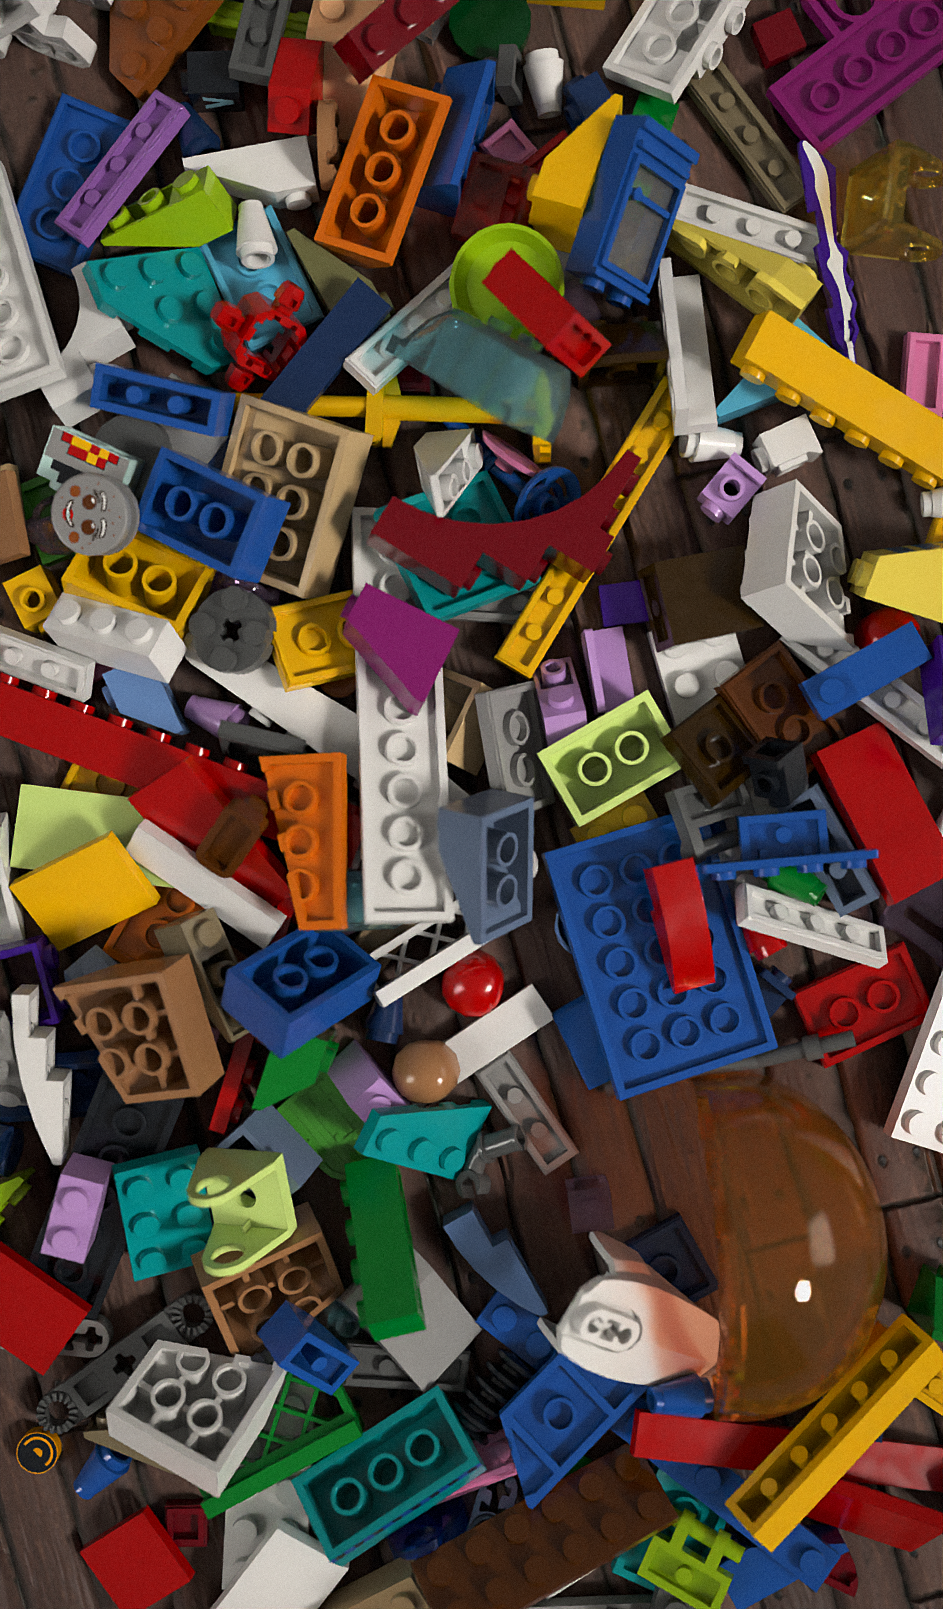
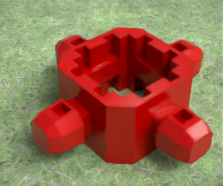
[210,280,307,392]

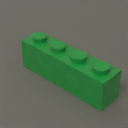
[340,1158,427,1342]

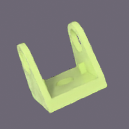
[186,1147,297,1277]

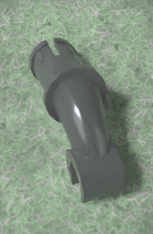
[456,1124,528,1198]

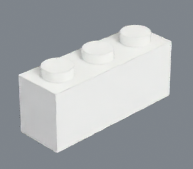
[42,592,187,683]

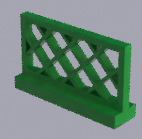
[198,1360,365,1520]

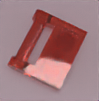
[451,151,541,242]

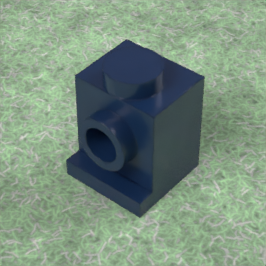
[562,71,611,131]

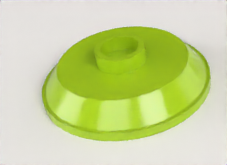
[449,223,565,345]

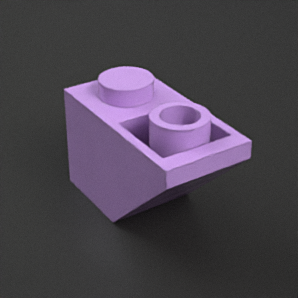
[532,657,587,747]

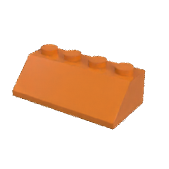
[314,74,453,269]

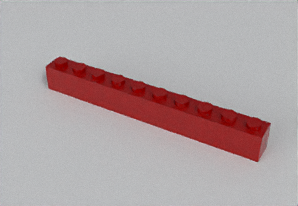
[0,672,362,869]

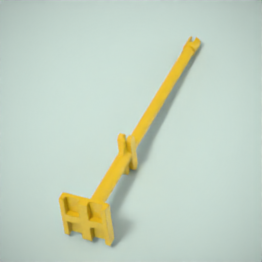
[231,358,554,464]

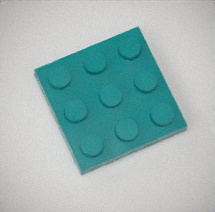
[373,470,542,621]

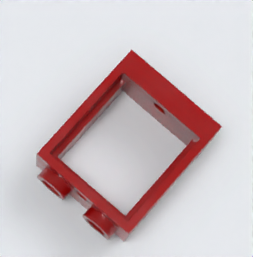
[481,248,612,378]

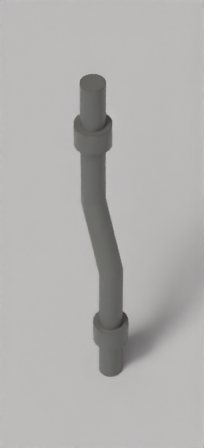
[604,1030,856,1097]

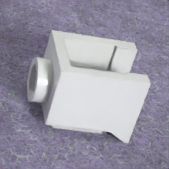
[751,414,823,477]

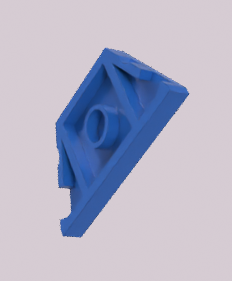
[499,1352,649,1510]

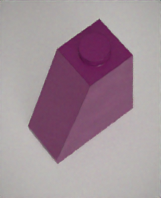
[341,583,460,716]

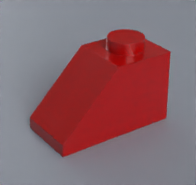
[267,37,325,136]

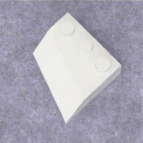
[740,479,855,651]
[106,1340,287,1498]

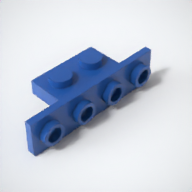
[698,809,879,881]

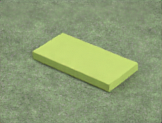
[10,784,174,888]

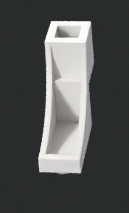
[40,261,136,427]

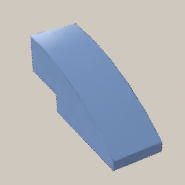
[443,1200,549,1317]

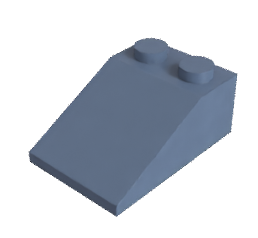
[437,788,534,946]
[206,1105,323,1228]

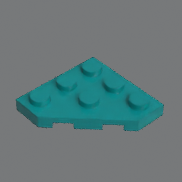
[82,247,235,375]

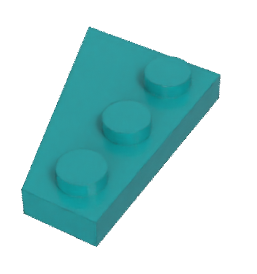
[354,1099,492,1180]

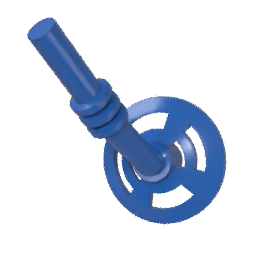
[442,422,581,522]

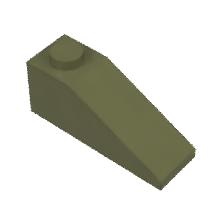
[286,228,396,336]

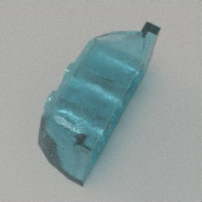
[385,307,570,443]

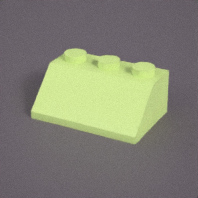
[536,690,682,827]

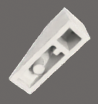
[182,135,320,211]

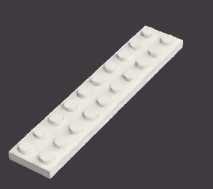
[350,507,454,924]

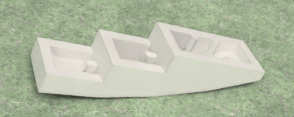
[11,984,72,1165]

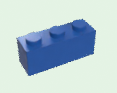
[89,363,236,437]

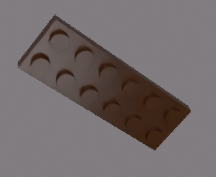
[410,1443,679,1609]

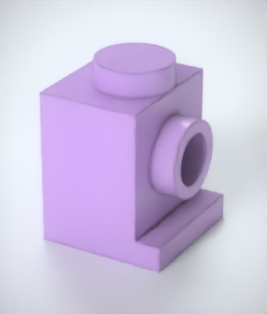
[697,452,767,525]

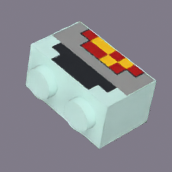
[36,425,146,494]

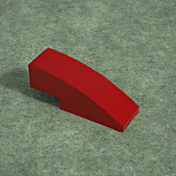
[643,857,715,994]

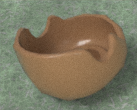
[391,1040,461,1104]

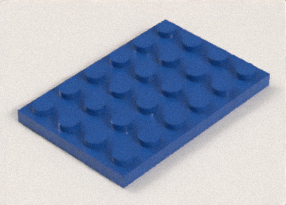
[541,814,778,1101]

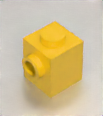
[2,565,62,635]

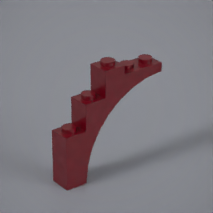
[367,449,642,599]

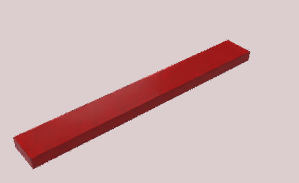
[629,1408,943,1492]

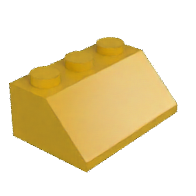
[61,531,216,641]

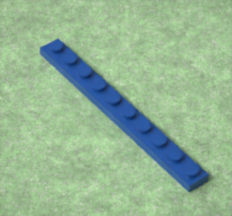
[475,1290,841,1592]

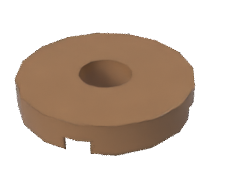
[317,99,341,191]

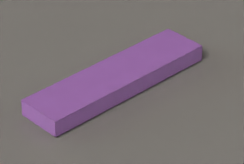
[54,90,191,249]

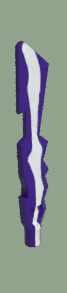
[797,140,859,364]

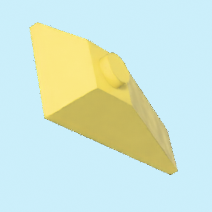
[666,219,823,324]

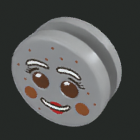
[51,473,140,556]

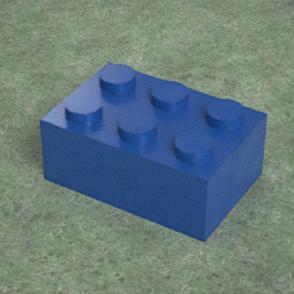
[138,446,291,583]
[220,928,382,1060]

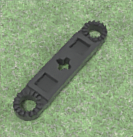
[36,1290,214,1434]

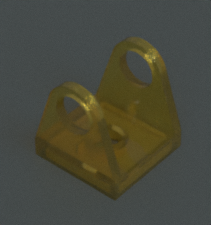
[841,139,943,262]

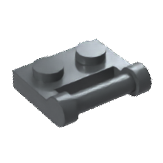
[665,782,756,865]

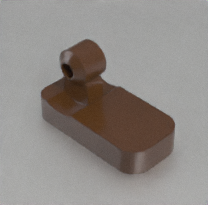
[196,794,268,878]

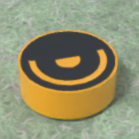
[16,1426,62,1474]

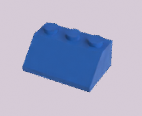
[414,59,496,219]

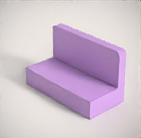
[580,626,635,716]

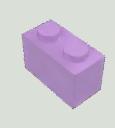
[41,1152,115,1263]

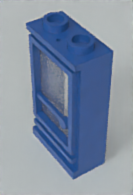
[565,115,700,309]

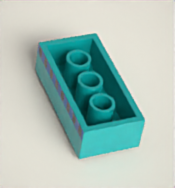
[291,1385,488,1567]

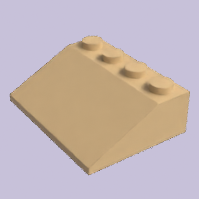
[222,393,374,598]

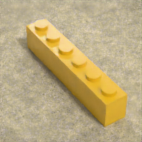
[730,310,943,490]
[724,1313,943,1553]

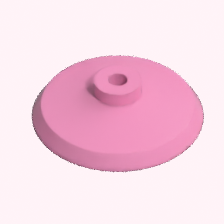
[482,430,542,477]

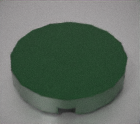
[449,0,531,62]

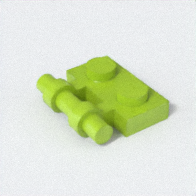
[637,1506,746,1609]

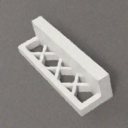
[657,258,718,436]
[369,900,488,1007]

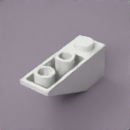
[413,429,483,517]

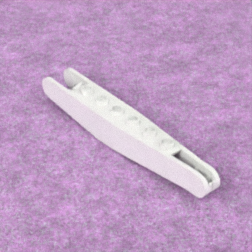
[183,632,538,878]

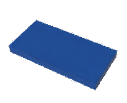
[16,93,131,281]

